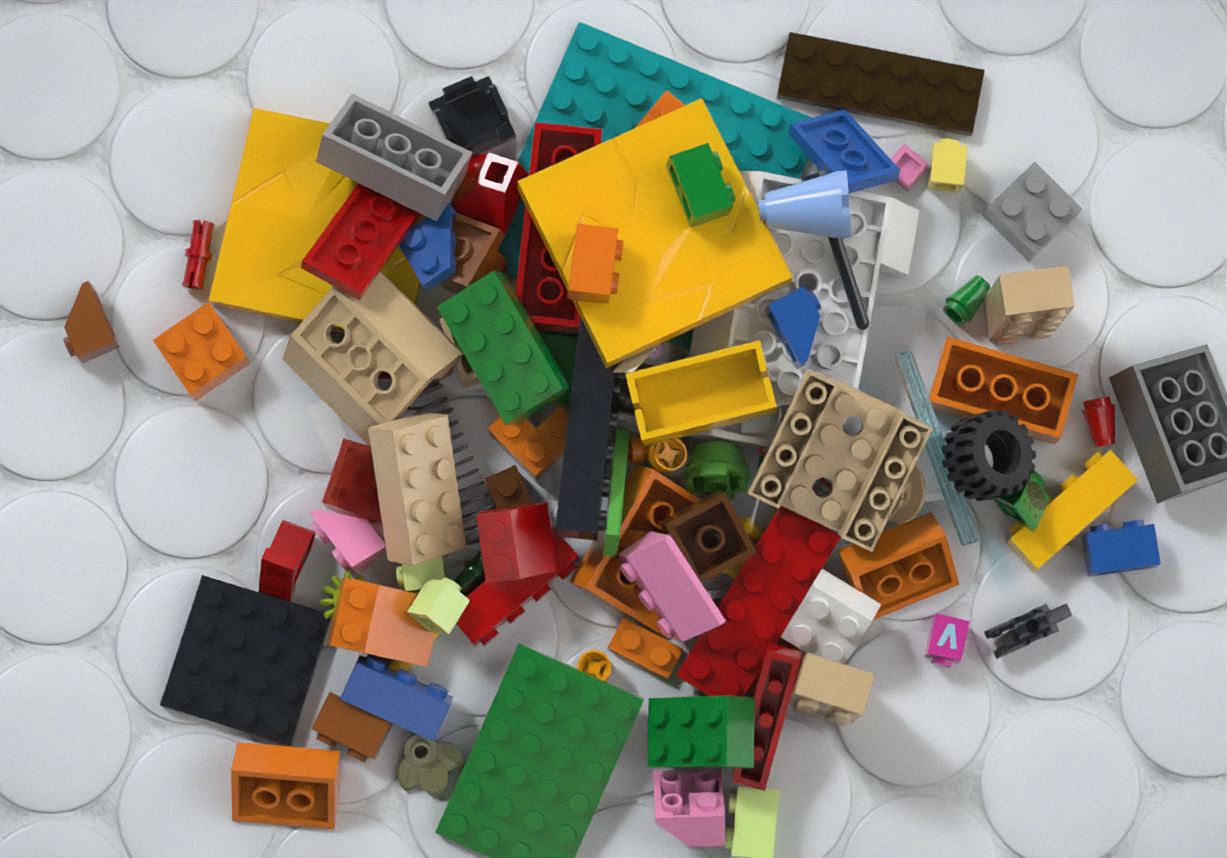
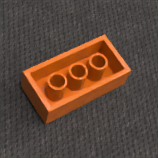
[925,336,1079,445]

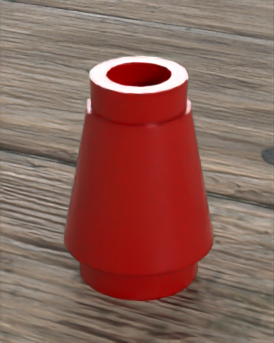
[1081,396,1116,447]

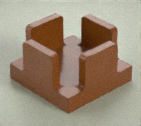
[440,213,507,294]

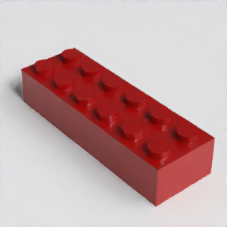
[516,122,602,334]

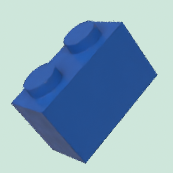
[1082,520,1161,577]

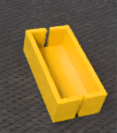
[625,340,778,446]

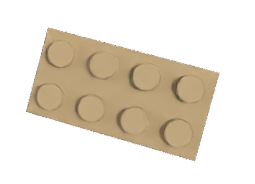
[983,266,1075,344]
[368,412,466,565]
[789,653,876,727]

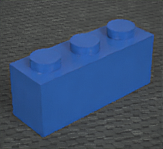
[340,655,453,741]

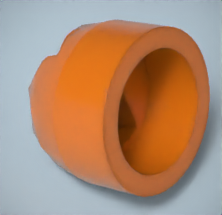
[627,436,649,464]

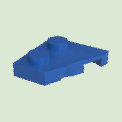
[399,203,456,292]

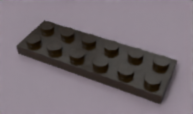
[776,32,985,136]

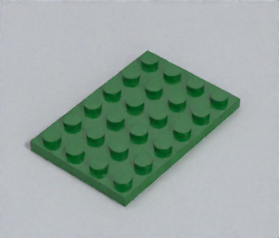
[435,643,645,858]

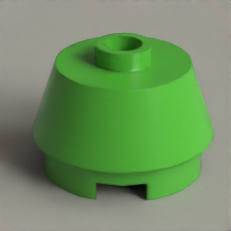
[683,440,751,501]

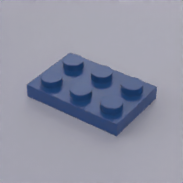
[788,109,900,194]

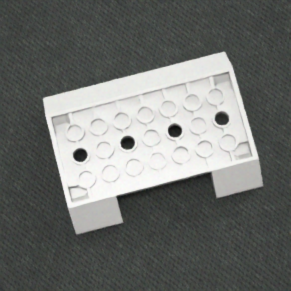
[688,171,920,448]

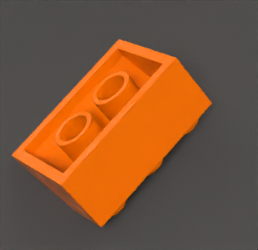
[838,512,960,620]
[231,742,340,829]

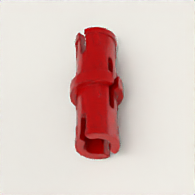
[182,220,215,290]

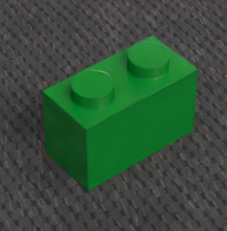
[666,143,735,228]

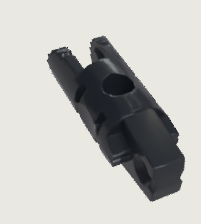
[984,603,1072,659]

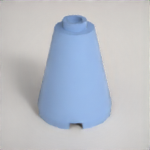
[759,171,851,239]

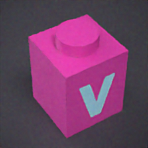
[924,613,970,668]

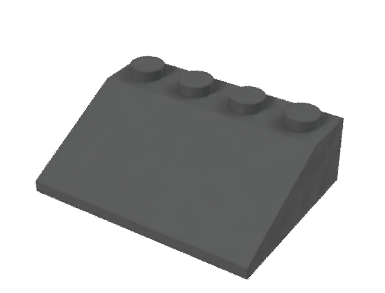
[1109,344,1227,504]

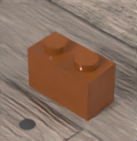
[311,692,394,763]

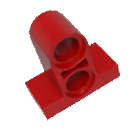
[258,520,316,602]

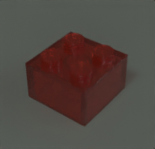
[322,438,383,527]

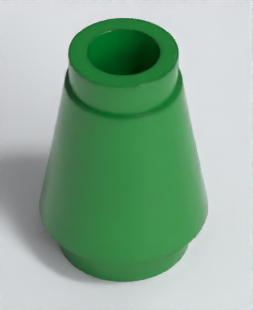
[943,275,990,325]

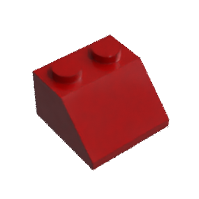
[476,502,558,583]

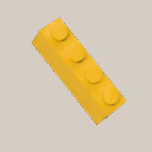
[1006,450,1138,572]

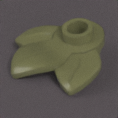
[397,734,465,797]

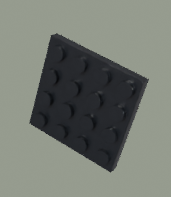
[160,575,333,746]

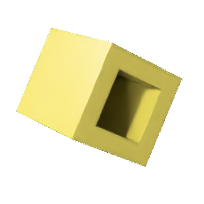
[927,139,968,192]

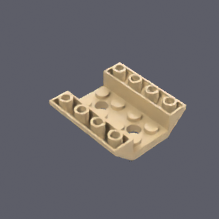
[282,272,464,448]
[747,369,933,552]

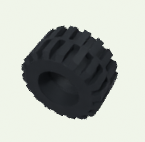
[942,410,1036,501]

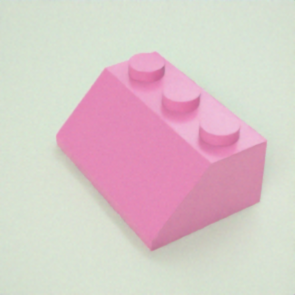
[618,531,726,642]

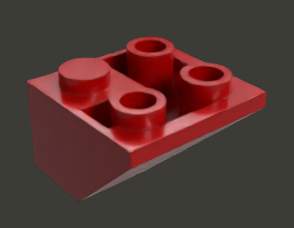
[450,153,529,235]

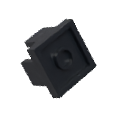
[428,76,516,155]

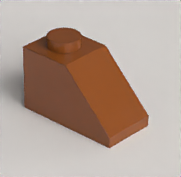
[63,281,120,363]

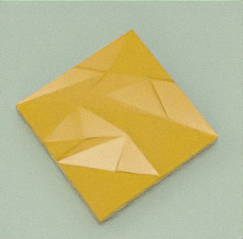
[517,98,793,368]
[209,108,427,333]

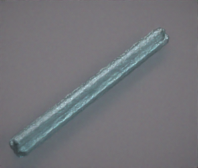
[895,351,979,546]

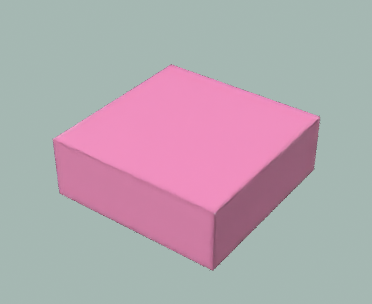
[891,144,930,192]

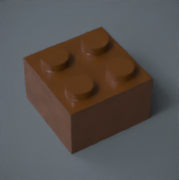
[659,490,757,583]

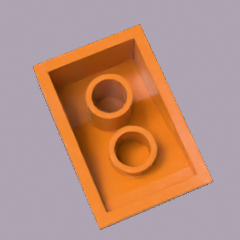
[327,577,435,667]

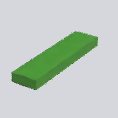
[603,428,630,557]

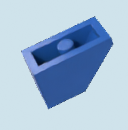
[764,286,821,369]

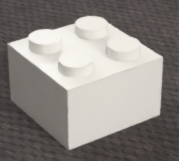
[781,569,881,664]

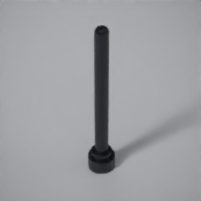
[802,170,869,330]

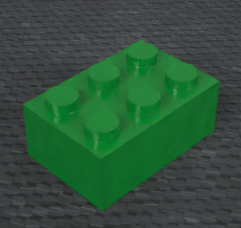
[647,695,755,769]

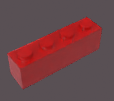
[456,525,579,647]
[731,643,802,791]

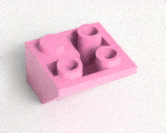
[310,509,387,575]
[653,769,725,847]

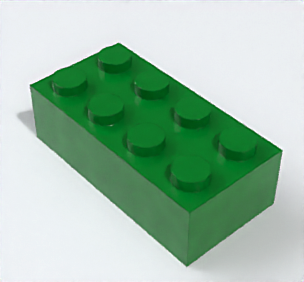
[437,271,572,425]

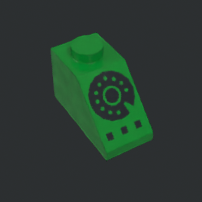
[993,470,1050,531]

